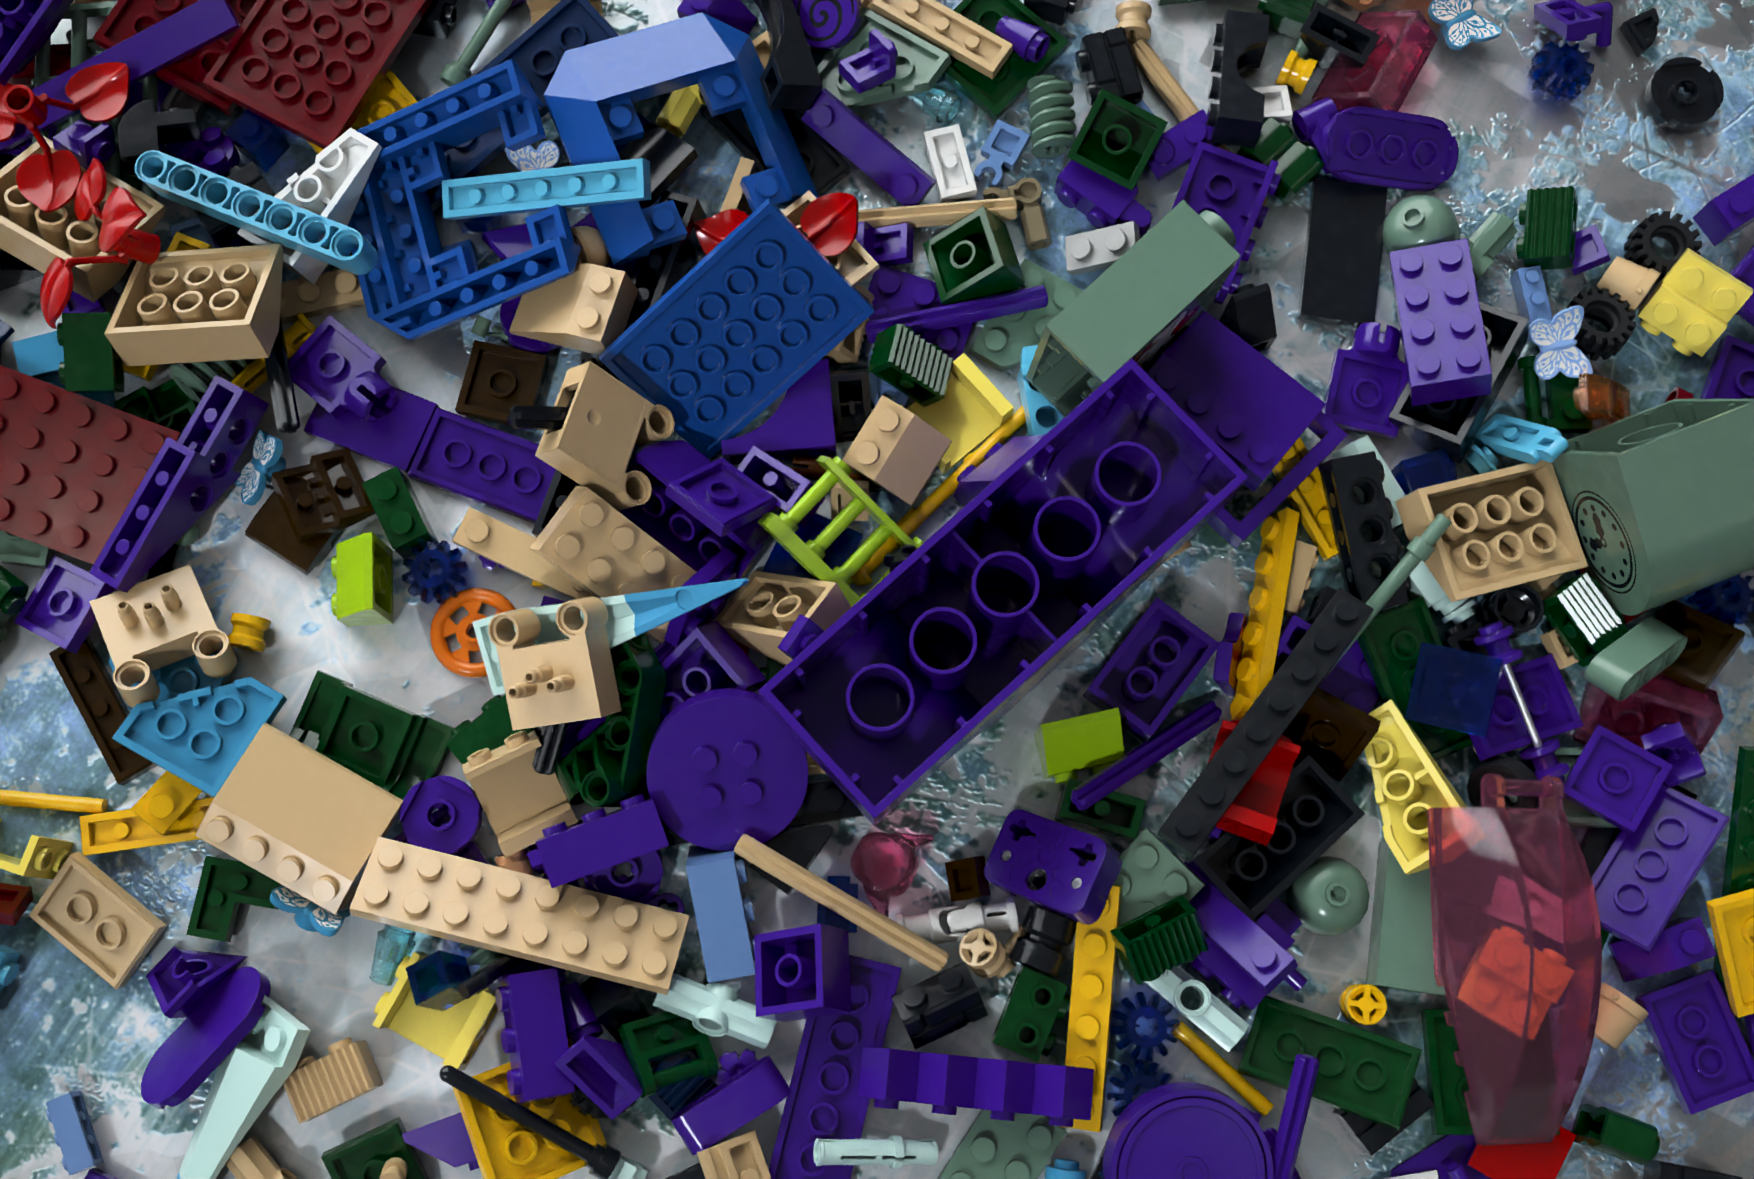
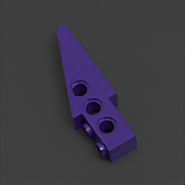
[89,375,270,593]

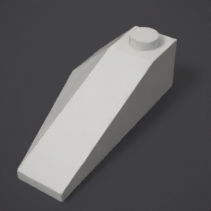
[237,128,382,285]

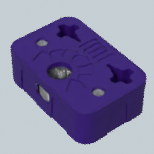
[984,809,1123,925]

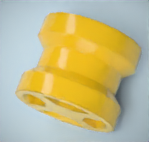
[1275,49,1318,95]
[227,613,271,652]
[1339,984,1387,1025]

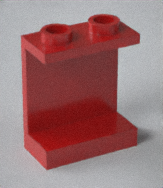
[1207,719,1301,846]

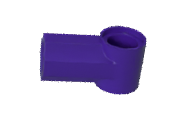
[1292,97,1339,174]

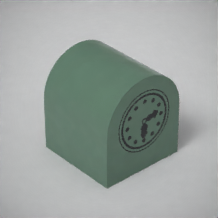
[1552,398,1754,616]

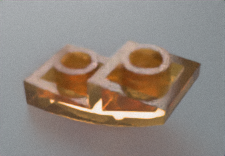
[1574,373,1631,423]

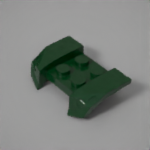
[289,670,454,800]

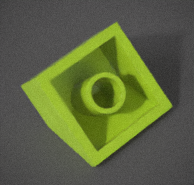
[331,532,393,627]
[1034,707,1124,784]

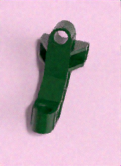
[555,633,666,807]

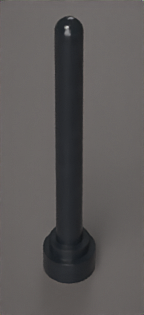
[439,1065,621,1179]

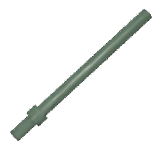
[1322,513,1452,682]

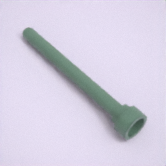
[438,0,513,87]

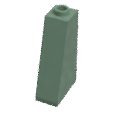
[1366,841,1458,997]

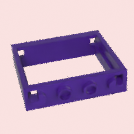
[1207,411,1347,550]

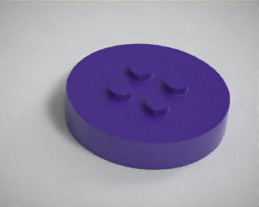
[646,688,808,851]
[1103,1082,1273,1179]

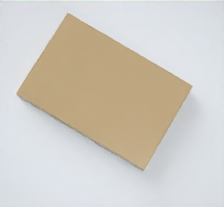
[29,852,167,990]

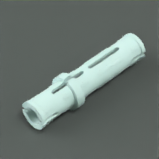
[813,1135,938,1169]

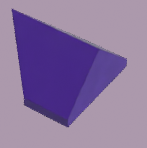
[146,945,248,1019]

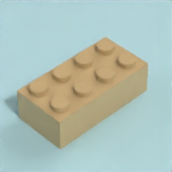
[530,486,697,644]

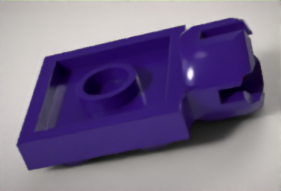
[289,315,396,422]
[1322,322,1408,440]

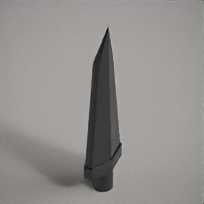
[458,955,525,999]

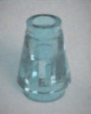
[906,84,962,124]
[369,924,416,986]

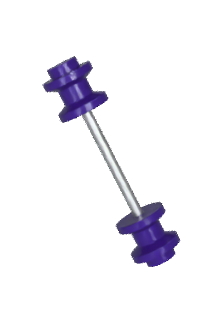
[1473,621,1570,788]

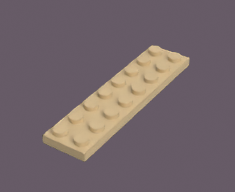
[349,836,690,995]

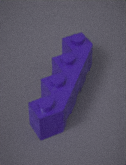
[858,1046,1094,1127]

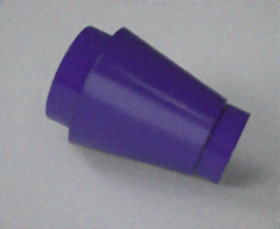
[995,15,1051,63]
[560,982,603,1045]

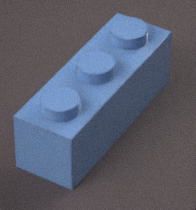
[1510,265,1553,341]
[46,1091,104,1176]

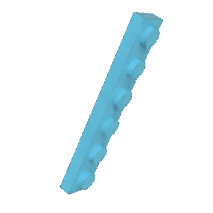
[442,158,651,220]

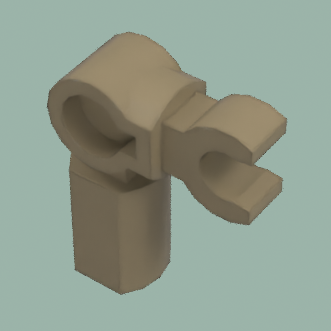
[983,177,1052,251]

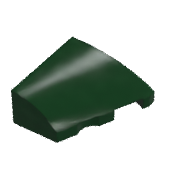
[114,379,201,433]

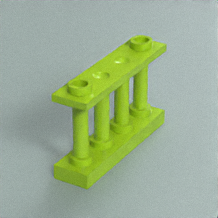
[757,455,924,607]

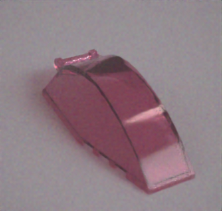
[1427,774,1602,1145]

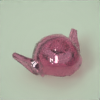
[850,832,934,918]

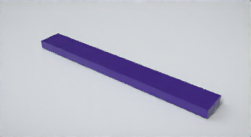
[0,0,241,154]

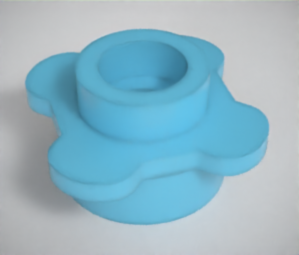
[1464,444,1499,475]

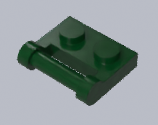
[1517,356,1593,433]
[618,1011,719,1098]

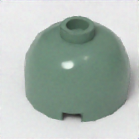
[1382,195,1461,255]
[1286,856,1370,936]

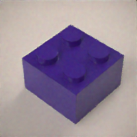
[754,923,851,1022]

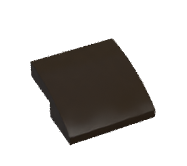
[271,448,375,544]
[245,490,343,575]

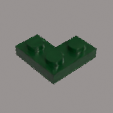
[186,856,282,942]

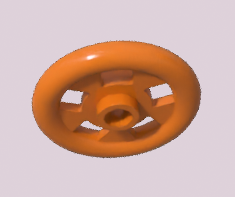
[430,588,516,678]

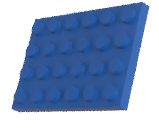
[599,198,875,459]

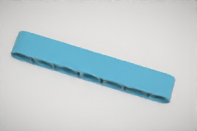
[135,150,378,275]

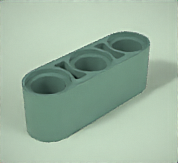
[1584,616,1688,702]

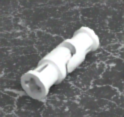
[895,897,1019,944]

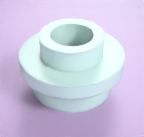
[1440,598,1477,625]

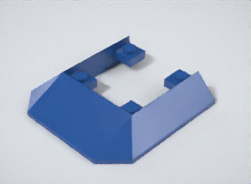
[543,12,819,267]
[348,59,582,341]

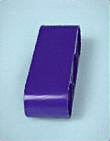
[670,1055,791,1155]

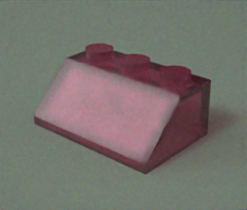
[1312,10,1438,112]
[1573,673,1724,755]

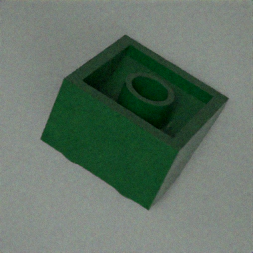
[1066,88,1168,191]
[923,206,1026,305]

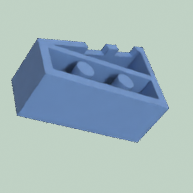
[686,846,755,983]

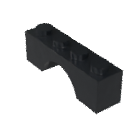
[1206,9,1269,148]

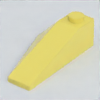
[1364,699,1488,875]

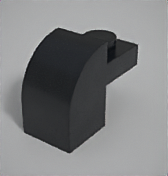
[118,99,202,175]

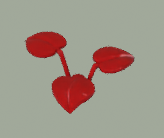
[0,62,130,213]
[40,158,161,329]
[694,192,859,256]

